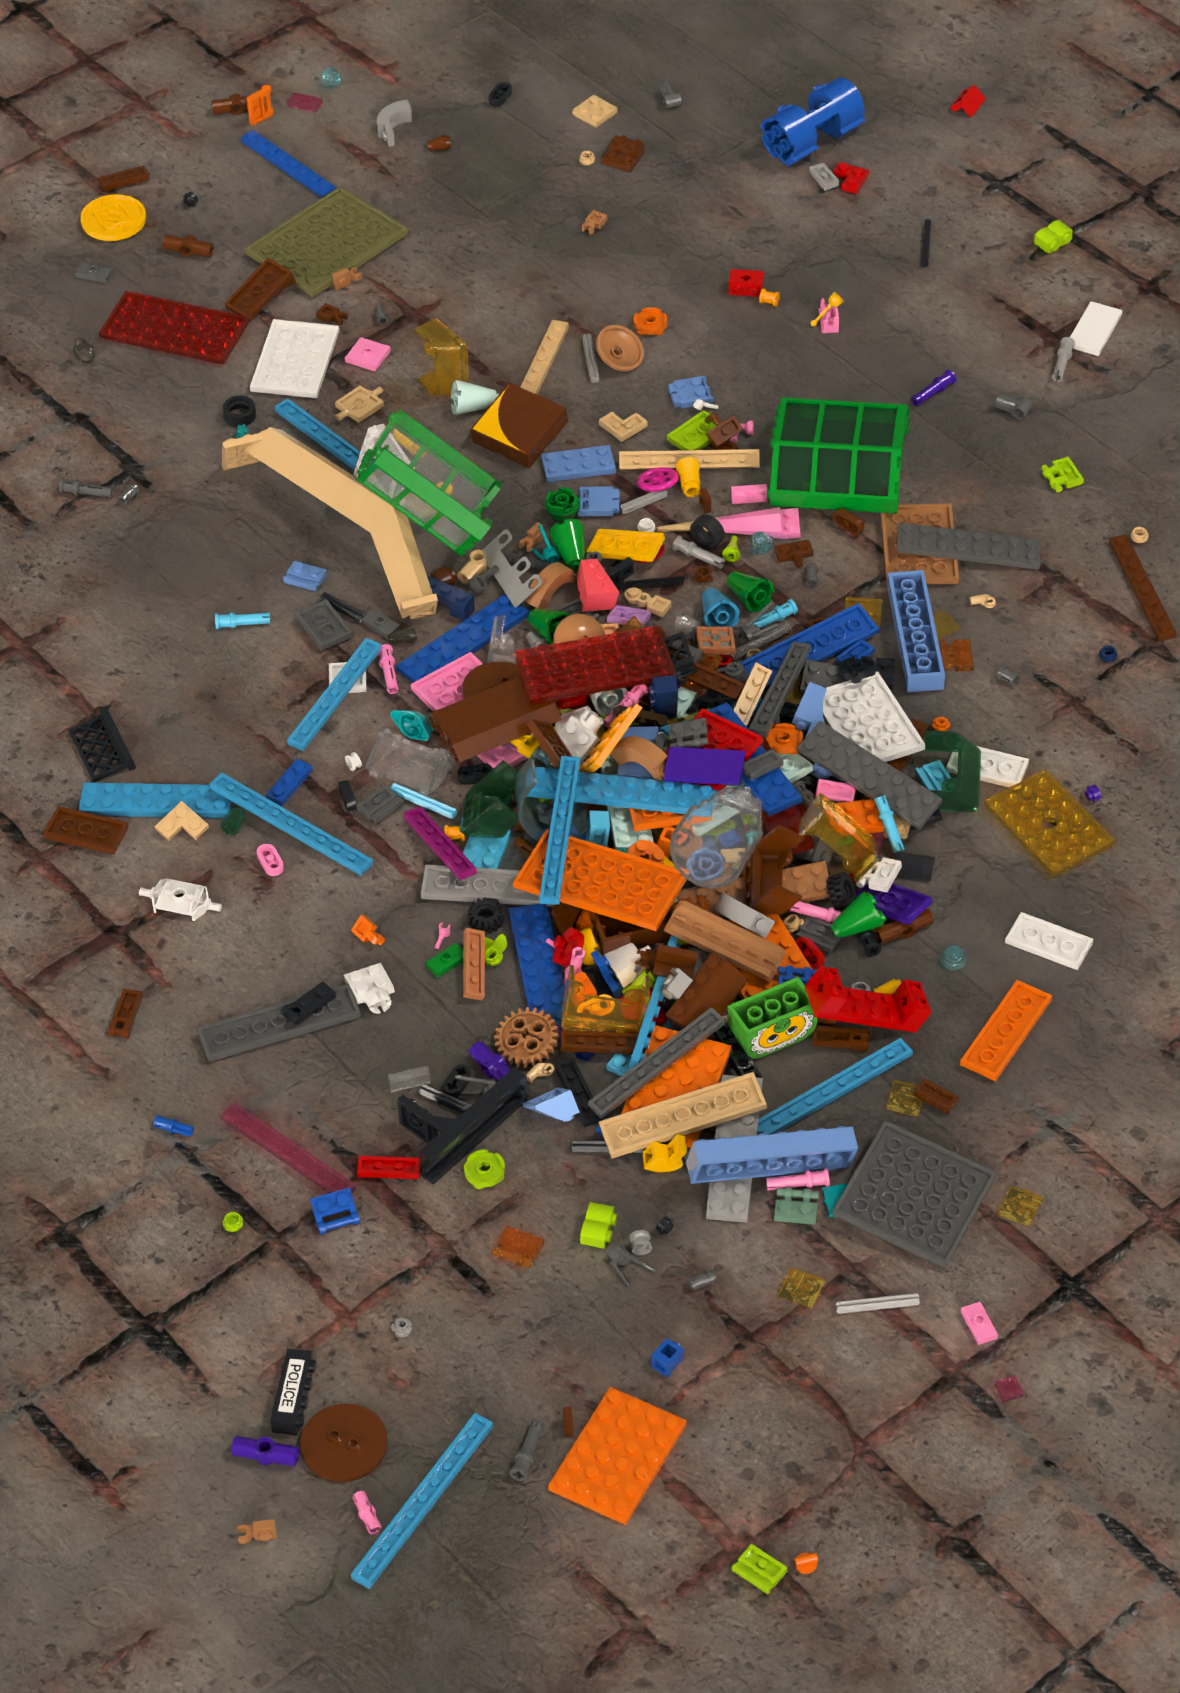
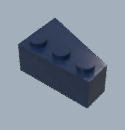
[649,675,678,721]

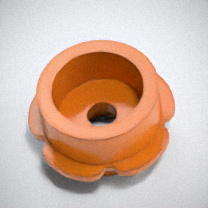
[932,717,950,734]

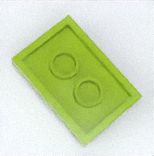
[667,410,716,451]

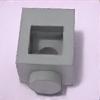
[661,968,693,1000]

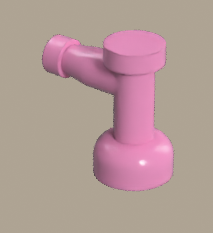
[730,420,754,442]

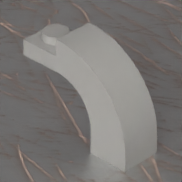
[377,99,412,147]
[713,892,775,939]

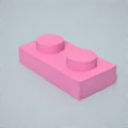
[731,484,767,504]

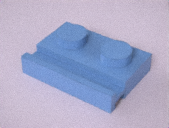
[283,561,327,592]

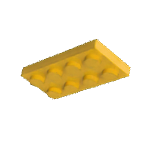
[586,529,665,562]

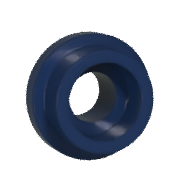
[1099,645,1118,662]

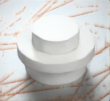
[637,518,655,532]

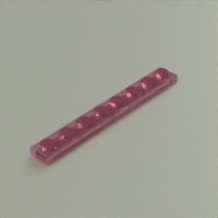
[221,1102,356,1193]

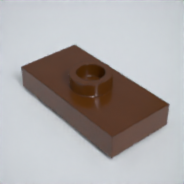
[913,1078,959,1115]

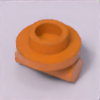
[794,1552,818,1574]

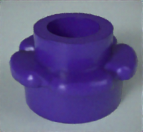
[1085,785,1101,803]

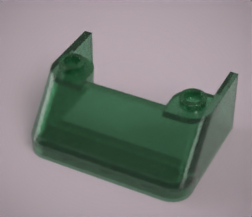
[924,731,981,812]
[460,760,525,839]

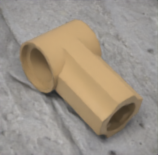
[457,550,487,585]

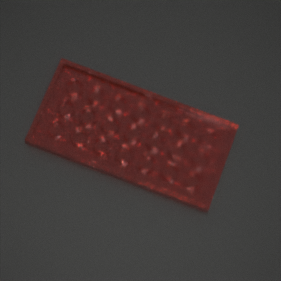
[99,291,250,365]
[514,625,676,705]

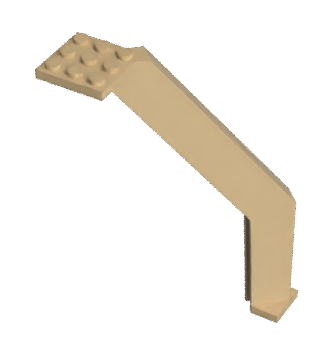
[222,427,438,620]

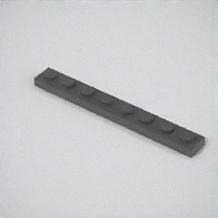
[749,641,811,738]
[588,1007,725,1119]

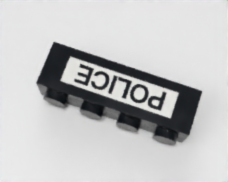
[270,1349,317,1435]

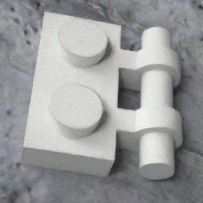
[856,856,902,893]

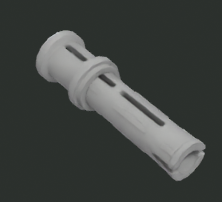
[1052,337,1075,382]
[672,536,725,569]

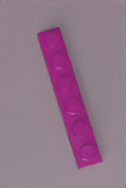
[404,806,477,880]

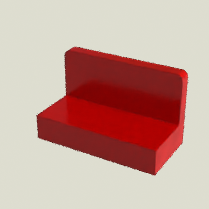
[950,84,985,117]

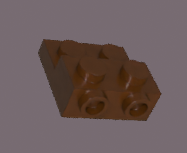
[601,135,645,172]

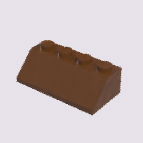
[666,952,749,1031]

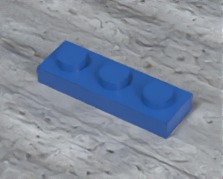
[266,759,313,807]

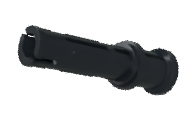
[858,930,882,957]

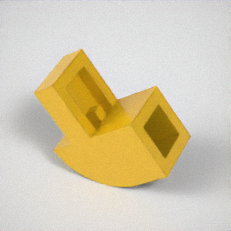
[642,1134,687,1172]

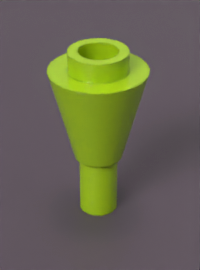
[722,535,740,562]
[622,969,657,996]

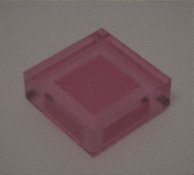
[994,1375,1023,1403]

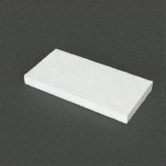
[1070,301,1123,356]
[946,741,1029,790]
[1005,912,1093,970]

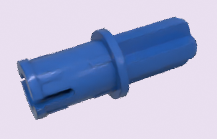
[153,1115,194,1137]

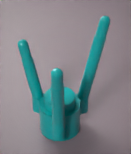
[532,524,561,564]

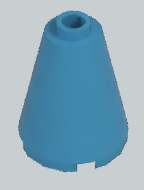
[702,588,740,627]

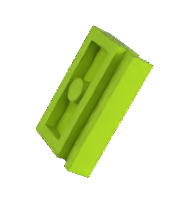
[732,1544,787,1594]

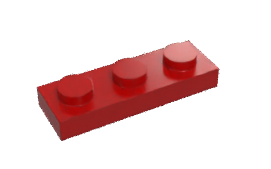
[357,1156,421,1179]

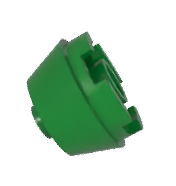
[545,487,580,522]

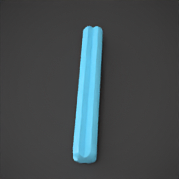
[390,783,457,819]

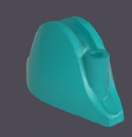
[390,710,434,741]

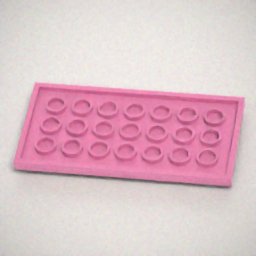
[410,652,528,775]

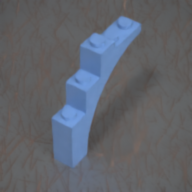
[792,682,843,781]

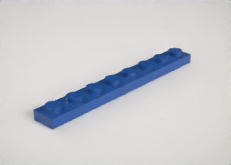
[241,130,337,198]

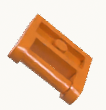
[247,85,274,126]

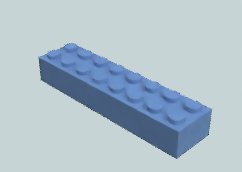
[887,570,945,692]
[686,1126,858,1184]

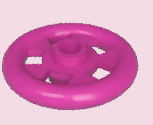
[637,467,679,492]

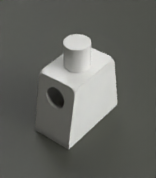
[604,943,651,988]

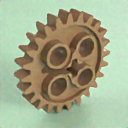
[494,1007,559,1068]

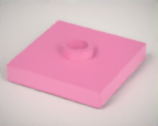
[345,337,391,371]

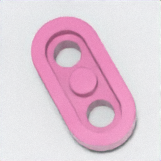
[257,844,284,876]

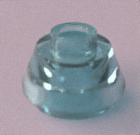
[321,66,341,87]
[751,531,774,555]
[940,945,967,971]

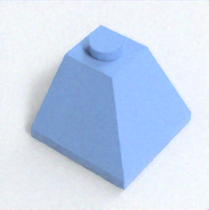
[522,1088,579,1122]

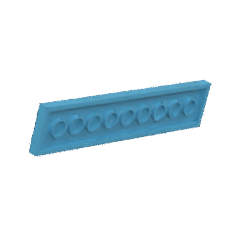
[523,767,718,817]

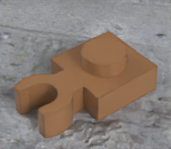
[582,210,608,235]

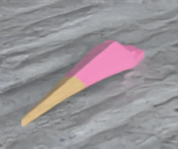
[656,507,801,540]

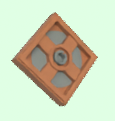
[696,626,735,655]

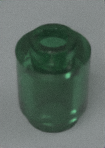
[220,807,245,835]

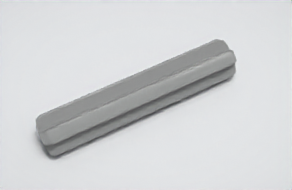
[619,490,668,515]

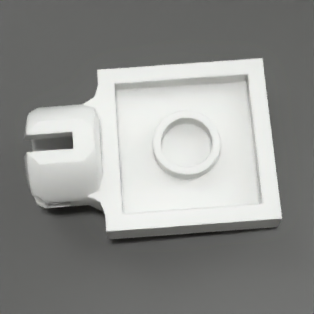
[558,709,603,765]
[344,963,395,1014]

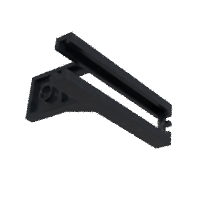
[397,1067,528,1185]

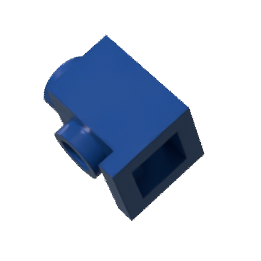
[651,1338,684,1378]

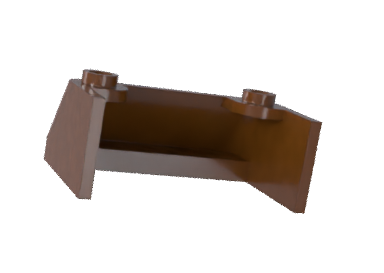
[742,825,804,914]

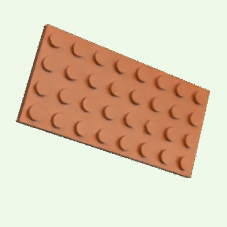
[513,829,688,931]

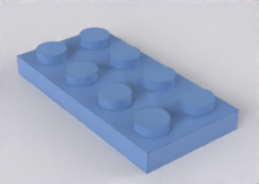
[541,445,616,483]

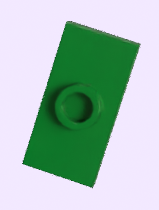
[425,943,463,978]

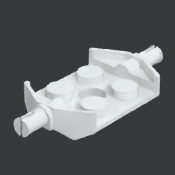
[139,878,222,921]

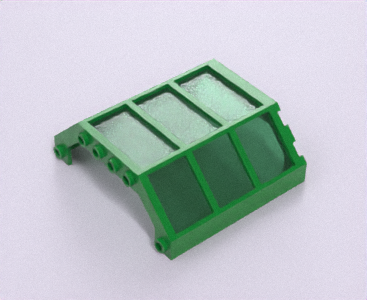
[767,397,910,514]

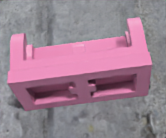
[819,298,839,333]

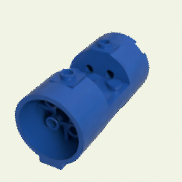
[761,77,866,167]

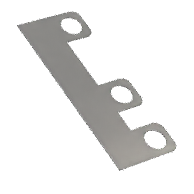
[482,529,542,608]

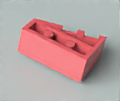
[576,559,619,612]

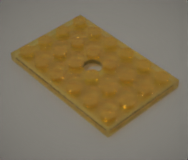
[984,769,1116,877]

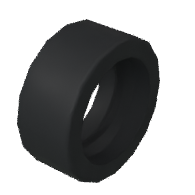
[223,395,256,427]
[690,514,725,549]

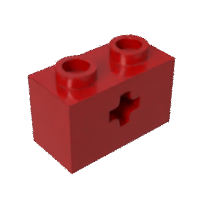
[729,269,764,297]

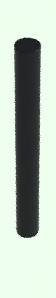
[922,219,931,267]

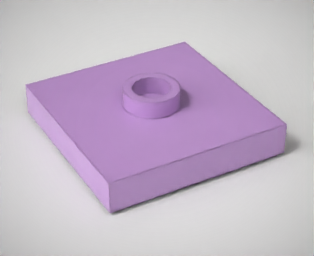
[607,605,651,628]

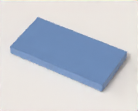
[618,726,658,780]

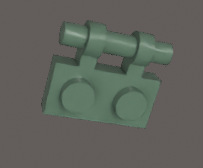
[774,1187,819,1225]

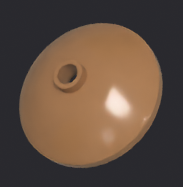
[596,325,644,372]
[553,614,607,669]

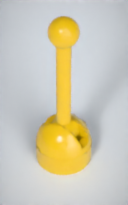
[810,292,844,327]

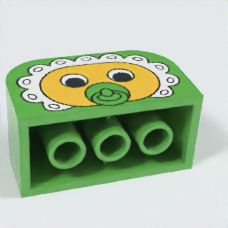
[727,977,817,1059]

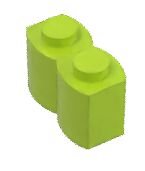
[1034,220,1073,253]
[580,1202,617,1249]

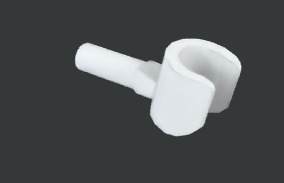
[693,399,718,410]

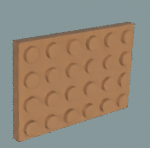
[881,504,959,585]

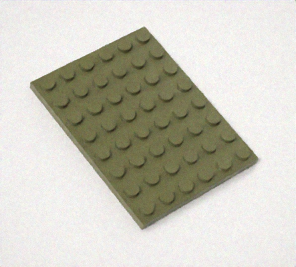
[245,187,408,297]

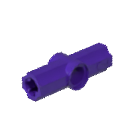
[469,1041,511,1082]
[231,1436,300,1467]

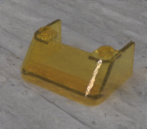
[414,318,470,396]
[799,793,878,882]
[561,965,650,1034]

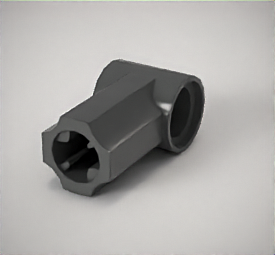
[659,80,682,109]
[995,393,1032,420]

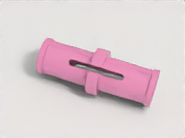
[352,1491,382,1535]

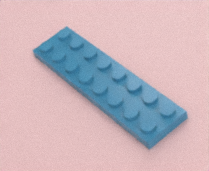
[79,783,232,818]

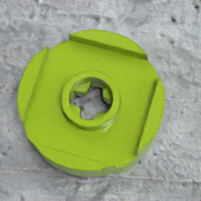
[464,1150,505,1189]

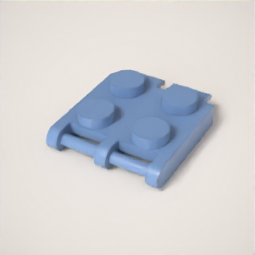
[668,376,714,409]
[577,486,620,516]

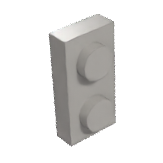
[809,162,839,191]

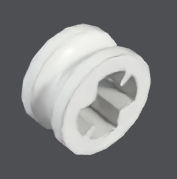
[345,752,362,771]

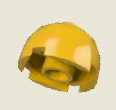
[579,926,603,966]

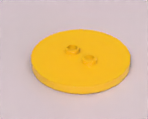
[80,194,146,241]

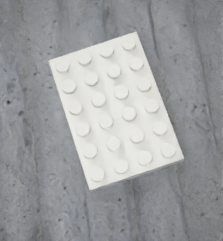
[250,319,339,398]
[823,671,925,762]

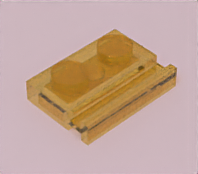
[845,597,882,626]

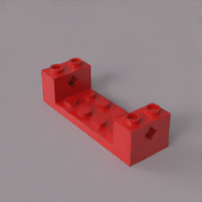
[805,966,932,1033]

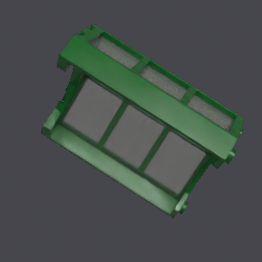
[357,408,502,557]

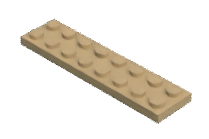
[599,1072,767,1159]

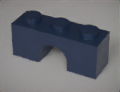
[427,576,475,621]

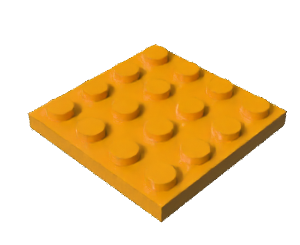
[579,703,642,773]

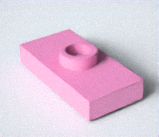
[815,779,856,803]
[961,1302,998,1345]

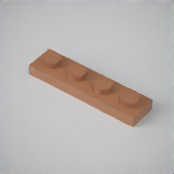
[463,928,485,1001]

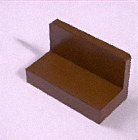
[653,944,698,979]

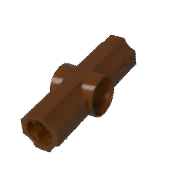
[212,94,248,115]
[162,234,214,258]
[874,908,934,944]

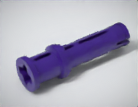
[911,369,957,407]

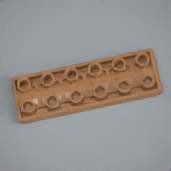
[663,900,786,983]

